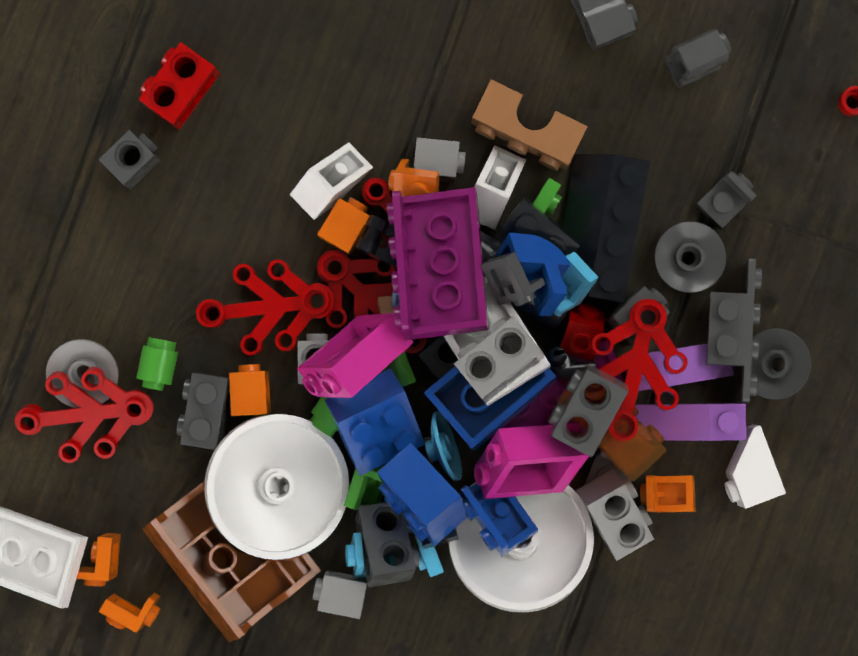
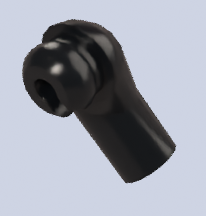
[546,346,596,382]

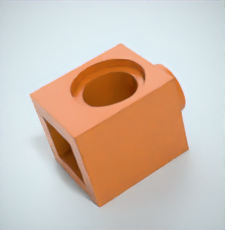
[317,197,370,256]
[229,364,271,416]

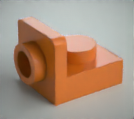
[76,533,121,586]

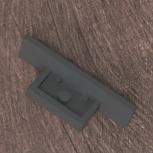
[706,258,762,404]

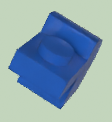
[495,233,570,316]

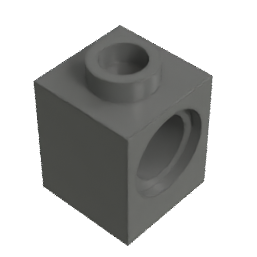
[98,130,161,190]

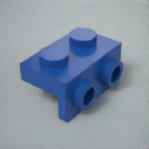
[460,483,538,556]

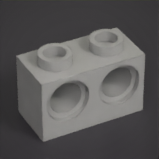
[454,316,544,403]
[576,469,654,561]

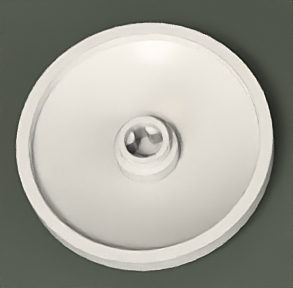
[204,414,349,560]
[449,482,594,612]

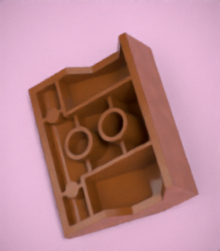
[142,481,321,643]

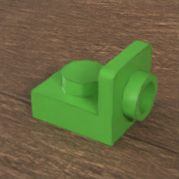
[533,178,562,215]

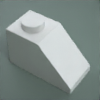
[290,143,373,220]
[474,145,526,230]
[724,424,786,509]

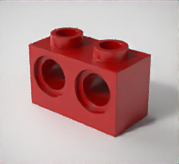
[138,42,220,130]

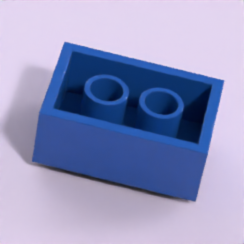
[424,366,557,451]

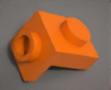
[388,159,439,197]
[640,475,696,513]
[99,593,161,633]

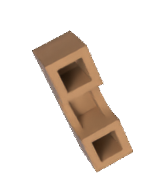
[471,79,588,171]

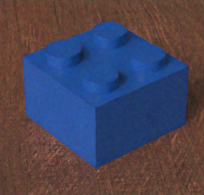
[325,369,425,476]
[377,443,467,547]

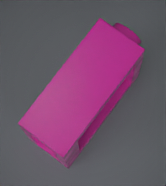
[297,313,413,398]
[474,423,589,499]

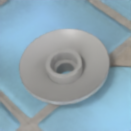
[46,339,119,408]

